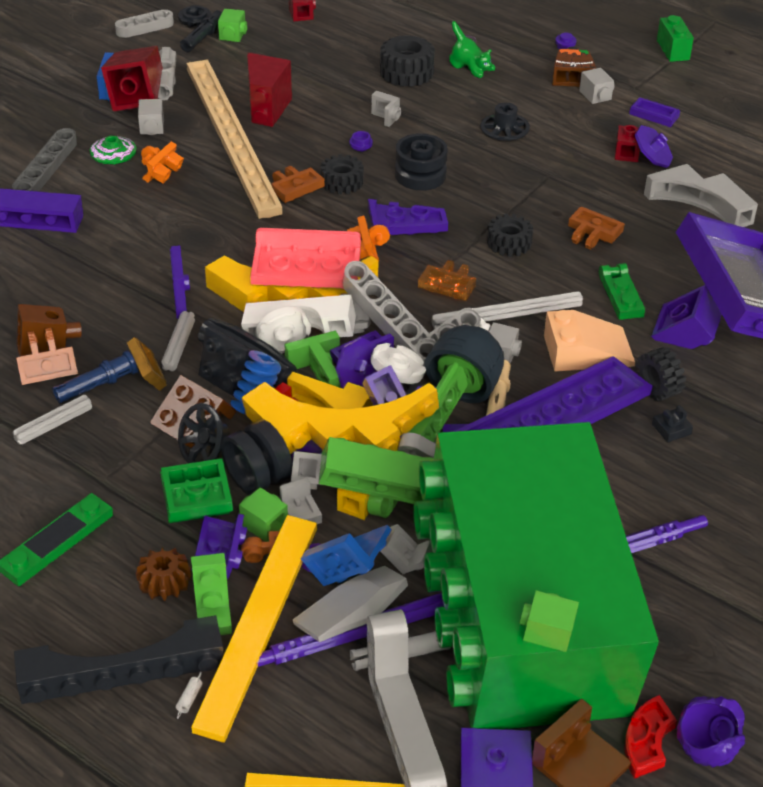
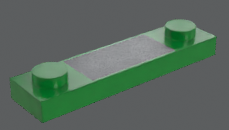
[0,493,114,587]

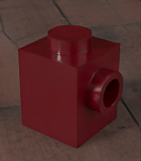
[289,0,316,21]
[615,125,640,162]

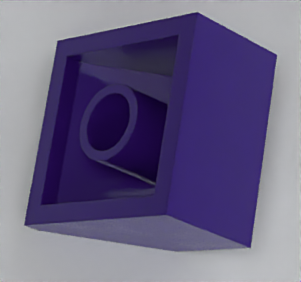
[651,285,722,349]

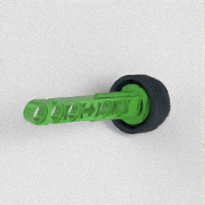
[367,325,504,518]

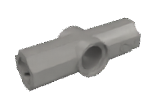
[158,47,177,100]

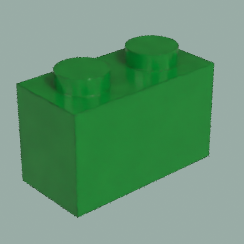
[657,15,694,62]

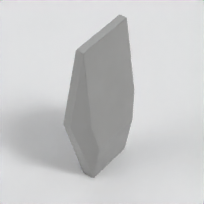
[293,566,408,642]

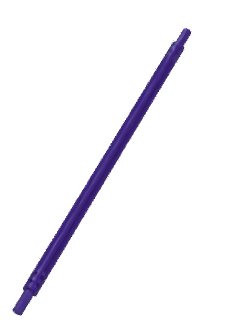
[258,515,708,667]

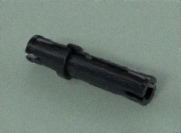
[180,10,222,52]

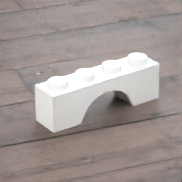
[241,295,356,337]

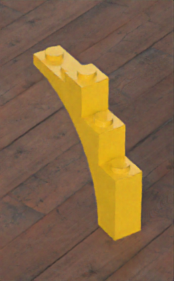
[205,255,378,312]
[287,372,373,520]
[241,382,439,454]

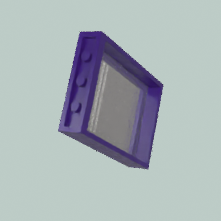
[676,212,763,338]

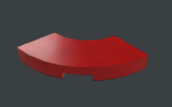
[624,695,677,779]

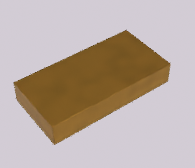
[127,337,167,391]

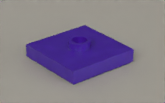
[170,246,190,319]
[461,728,533,787]

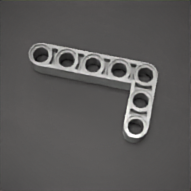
[343,261,481,367]
[367,609,447,787]

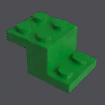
[160,458,233,523]

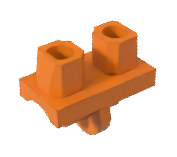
[141,141,184,184]
[347,215,390,261]

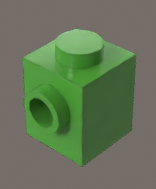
[218,9,247,42]
[239,488,288,542]
[520,591,579,652]

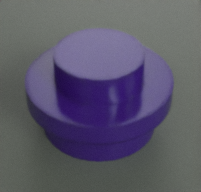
[555,33,577,49]
[350,131,373,152]

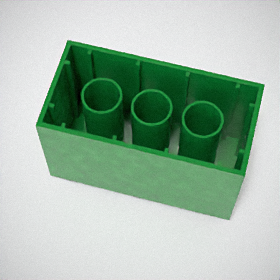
[414,422,659,729]

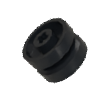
[395,133,448,191]
[221,419,293,495]

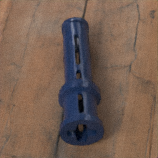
[52,350,138,404]

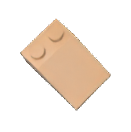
[544,310,635,372]

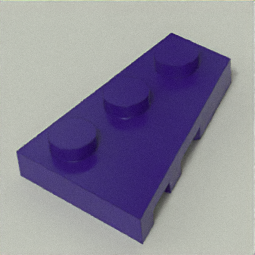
[368,199,448,235]

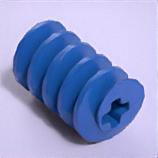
[230,350,281,414]

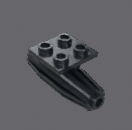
[197,318,297,397]

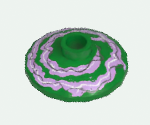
[90,136,137,164]

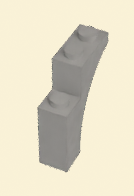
[644,164,758,227]

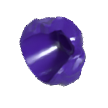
[677,696,745,768]

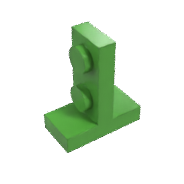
[284,330,341,388]
[191,553,232,635]

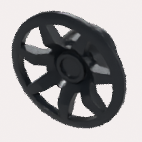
[480,103,530,141]
[178,403,230,463]

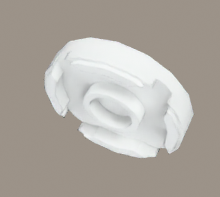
[256,307,311,353]
[371,343,426,384]

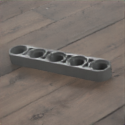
[12,128,77,192]

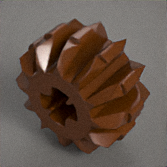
[136,546,191,601]

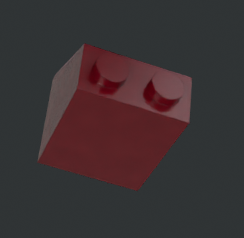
[101,46,163,111]
[247,53,292,127]

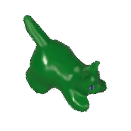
[449,21,495,78]

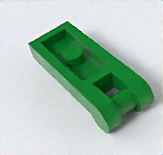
[599,263,645,320]

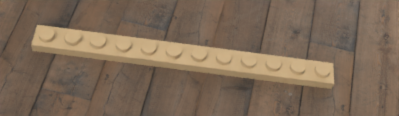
[187,60,282,219]

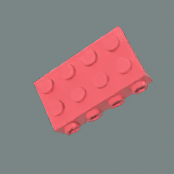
[251,228,361,289]

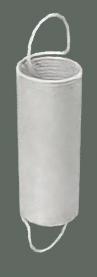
[176,672,202,719]

